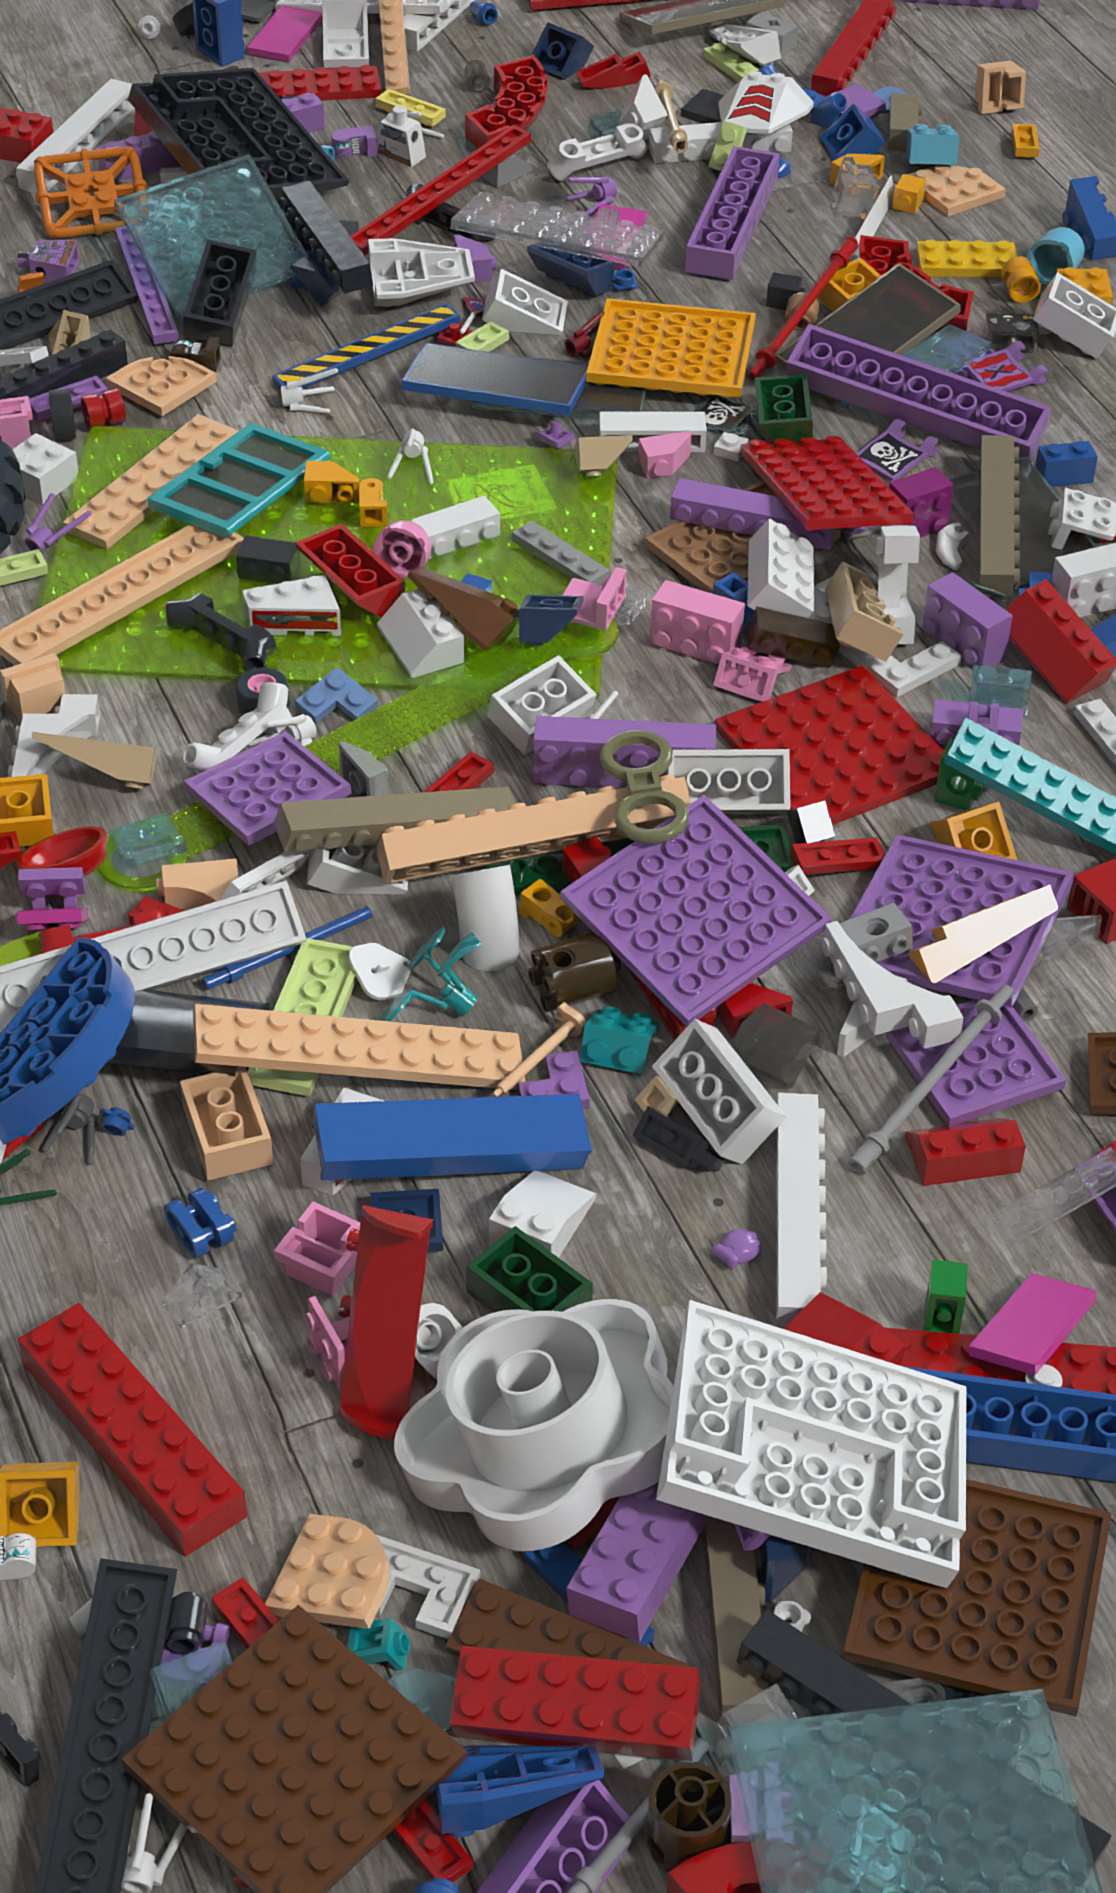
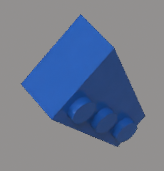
[1062,176,1116,260]

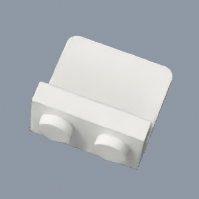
[1048,488,1116,550]

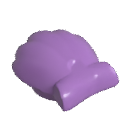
[711,1229,761,1270]

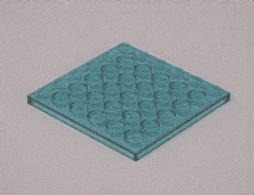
[114,154,307,319]

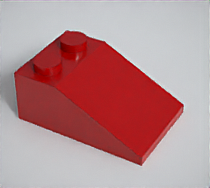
[784,1292,905,1365]

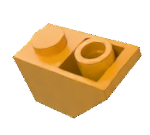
[304,461,359,504]

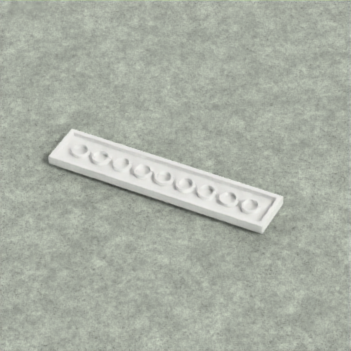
[0,880,307,1033]

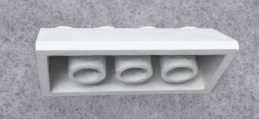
[666,749,790,814]

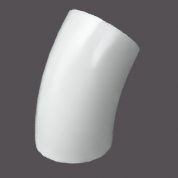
[451,865,519,971]

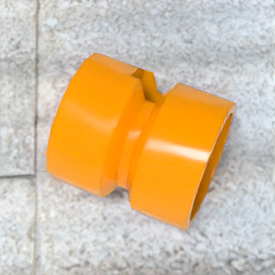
[1001,256,1041,303]

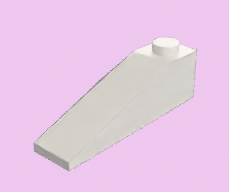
[708,24,781,67]

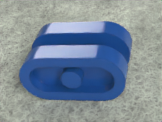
[164,1188,237,1259]

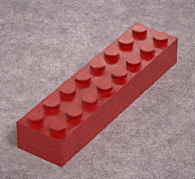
[18,1303,247,1557]

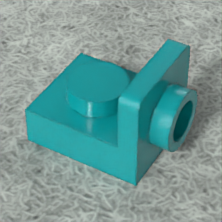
[347,1617,410,1671]

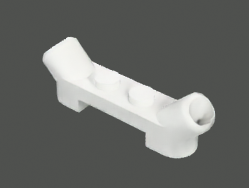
[547,123,647,181]
[183,682,293,772]

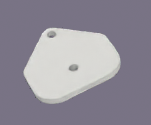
[348,943,411,1000]

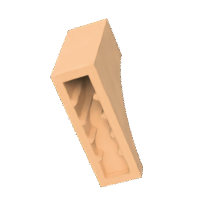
[157,859,239,910]

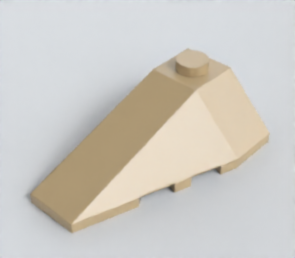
[32,732,158,789]

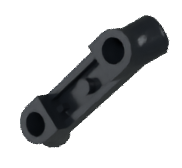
[403,184,497,242]
[166,593,277,672]

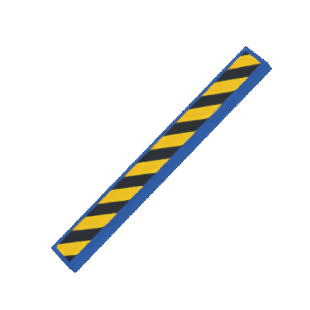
[272,303,460,390]

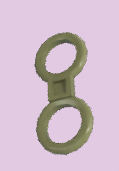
[600,730,689,844]

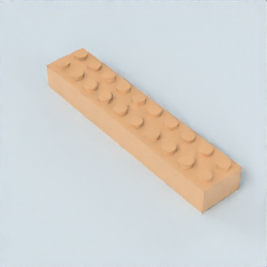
[376,775,691,885]

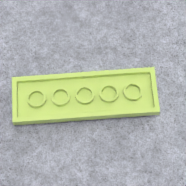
[248,938,357,1096]

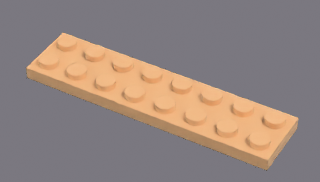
[63,414,238,550]

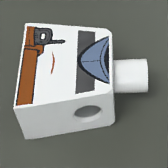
[377,105,426,167]

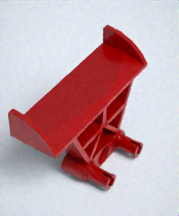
[339,1205,433,1441]

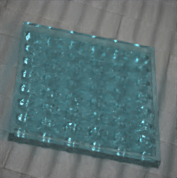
[727,1689,1103,1893]

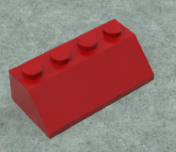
[295,524,405,618]
[1005,579,1116,704]

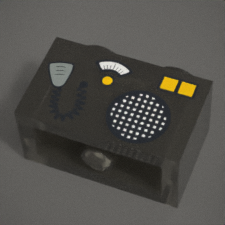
[983,313,1039,353]

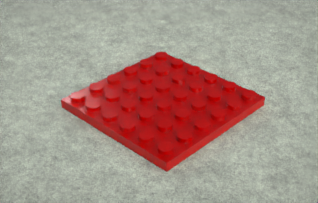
[715,665,944,825]

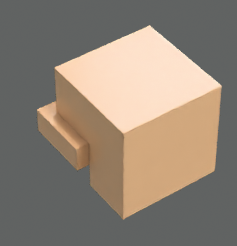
[975,60,1026,114]
[0,653,65,723]

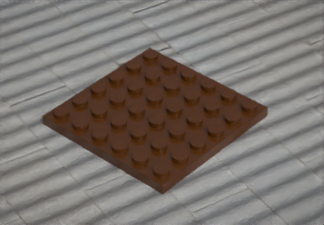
[842,1479,1112,1717]
[121,1605,467,1893]

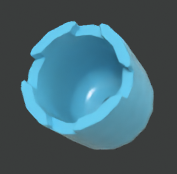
[1027,227,1085,286]

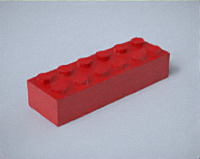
[450,1646,701,1761]

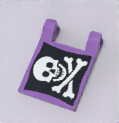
[856,418,939,481]

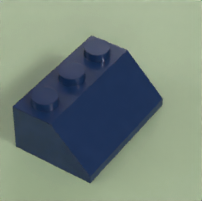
[527,237,616,296]

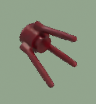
[564,311,605,358]

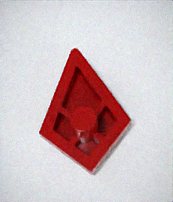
[438,322,472,347]

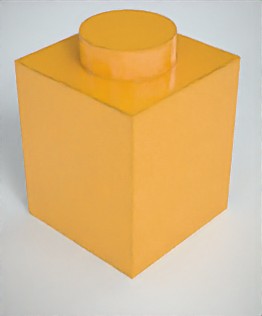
[892,174,926,214]

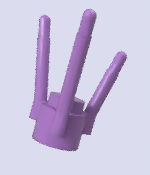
[567,176,617,218]
[25,493,92,554]

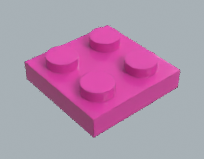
[17,907,88,930]

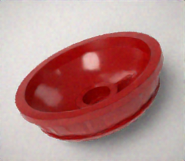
[17,826,108,877]

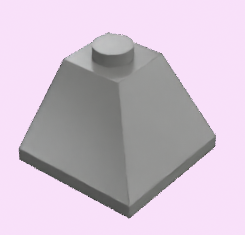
[480,154,533,188]
[339,741,389,798]

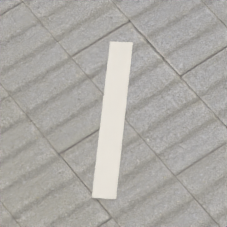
[849,175,894,262]

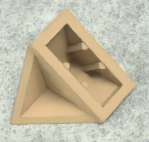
[46,310,91,355]

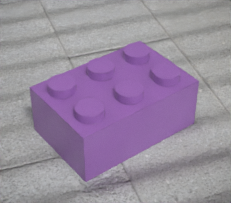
[922,572,1013,673]

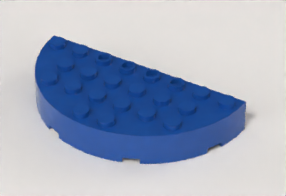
[0,937,135,1145]

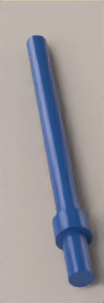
[202,906,373,990]

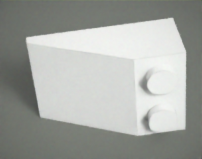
[482,269,568,335]
[307,844,408,894]
[489,1171,596,1258]

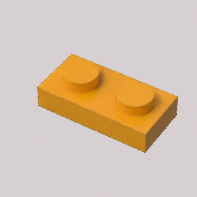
[1011,124,1040,158]

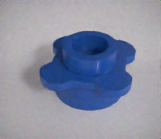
[612,269,638,291]
[99,1107,135,1136]

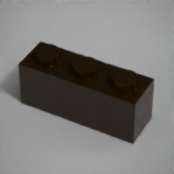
[747,606,840,668]

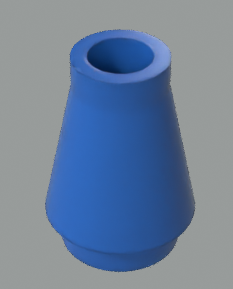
[469,1,498,25]

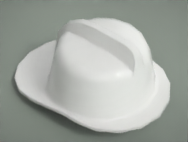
[415,1303,463,1380]

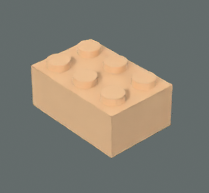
[180,1066,273,1181]

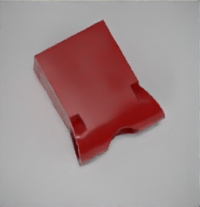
[1066,858,1116,944]

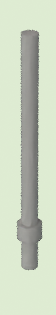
[567,1738,709,1893]

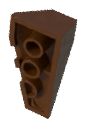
[407,567,519,651]

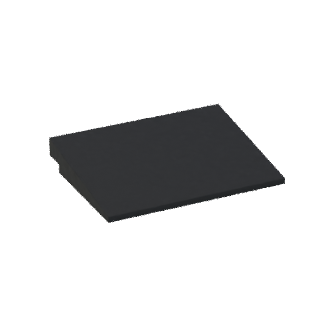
[128,67,349,217]

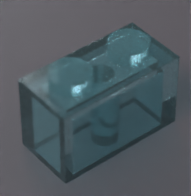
[969,665,1032,716]

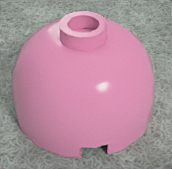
[374,520,431,578]

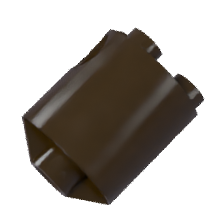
[528,932,621,1012]
[646,1762,732,1872]

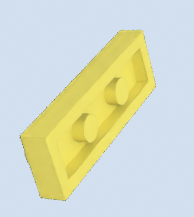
[375,89,446,127]

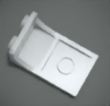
[322,0,369,69]

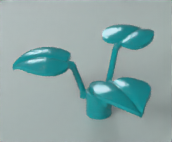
[378,926,483,1022]

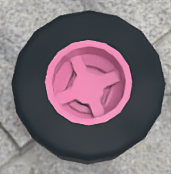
[236,667,290,715]

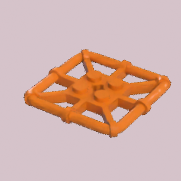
[34,146,150,239]

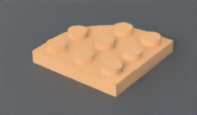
[908,164,1006,217]
[106,356,217,416]
[265,1514,390,1629]

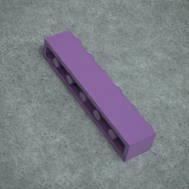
[670,478,837,550]

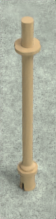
[654,80,688,153]

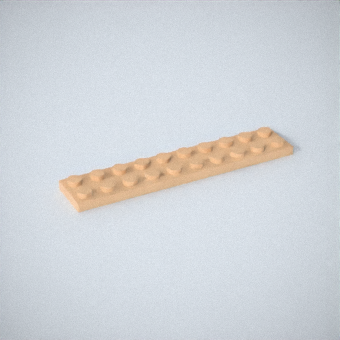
[0,524,244,665]
[193,1004,525,1090]

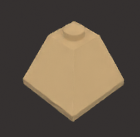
[574,435,633,478]

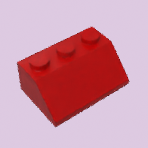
[905,1118,1026,1186]

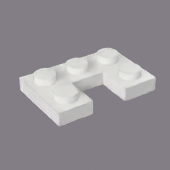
[376,1535,480,1639]

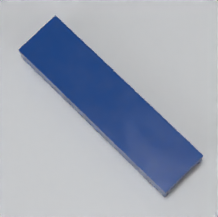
[312,1094,592,1180]

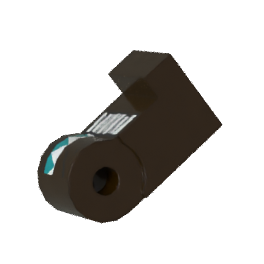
[170,337,221,372]

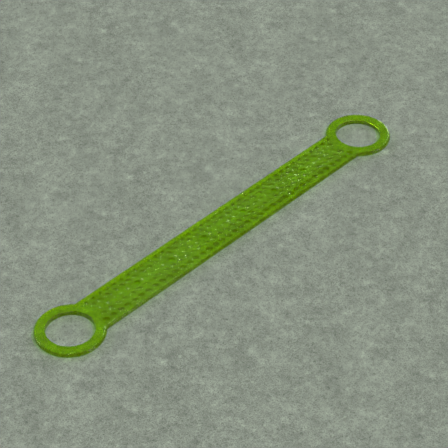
[97,618,619,892]

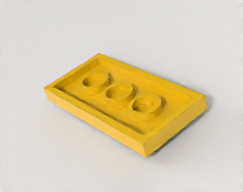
[916,240,1017,278]

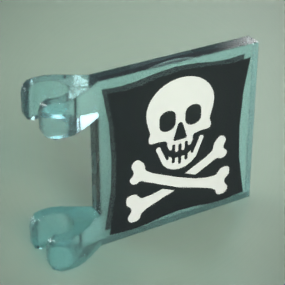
[693,394,759,443]

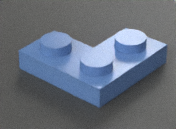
[295,667,378,724]

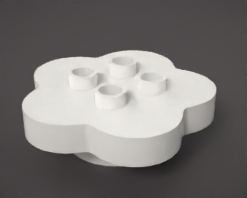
[394,1299,674,1551]

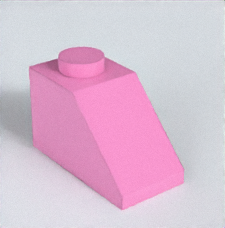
[638,431,691,479]

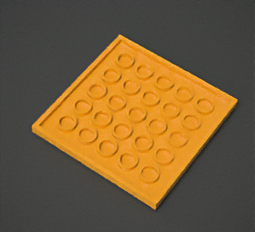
[586,298,756,398]

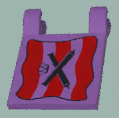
[962,341,1048,392]

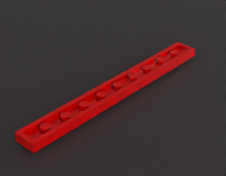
[350,125,532,256]
[211,1577,473,1882]

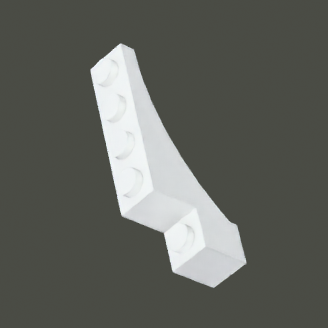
[8,694,100,777]
[821,921,964,1049]

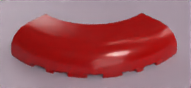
[465,55,548,150]
[859,235,974,335]

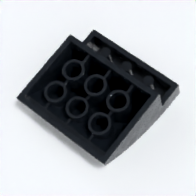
[108,990,270,1076]

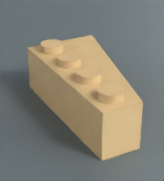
[825,562,904,662]

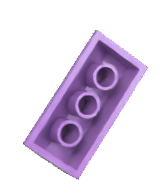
[476,1780,635,1893]

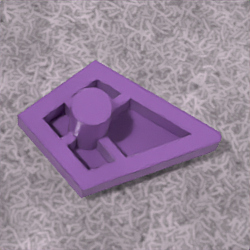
[537,421,574,450]

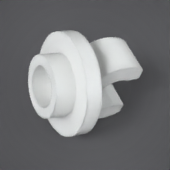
[138,15,160,39]

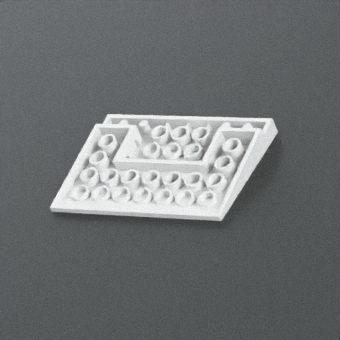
[656,1300,966,1588]

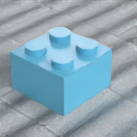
[906,124,959,165]

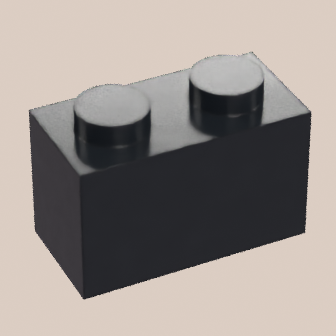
[236,535,300,584]

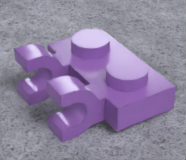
[18,867,86,909]

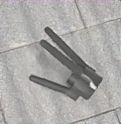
[41,1094,98,1165]

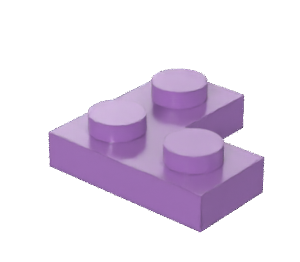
[518,1051,590,1109]

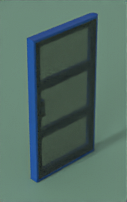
[402,343,588,415]

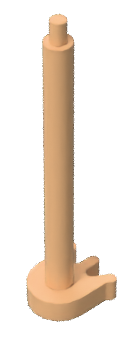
[491,1002,586,1097]

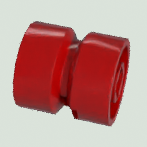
[80,388,126,430]

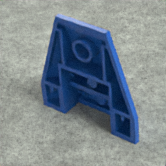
[436,1745,604,1837]

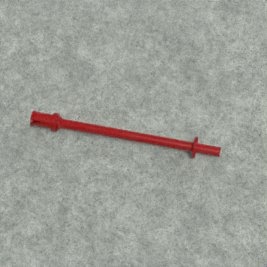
[748,236,859,380]

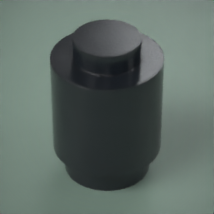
[166,1592,208,1654]

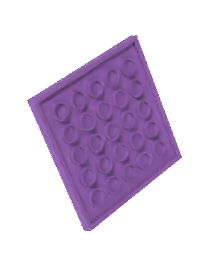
[560,795,832,1027]
[829,834,1074,1008]

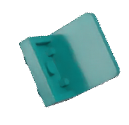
[580,1006,659,1074]

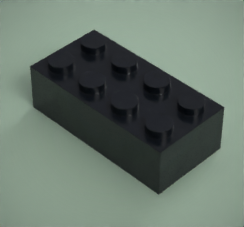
[183,239,257,347]

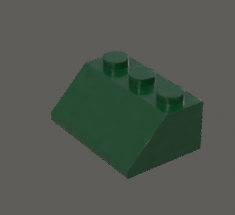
[755,374,813,441]

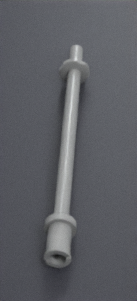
[848,984,1013,1175]

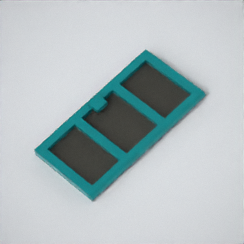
[147,422,331,538]

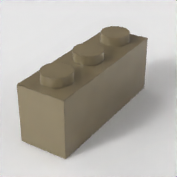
[888,93,923,151]

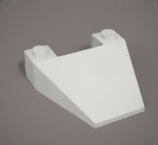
[876,525,920,644]

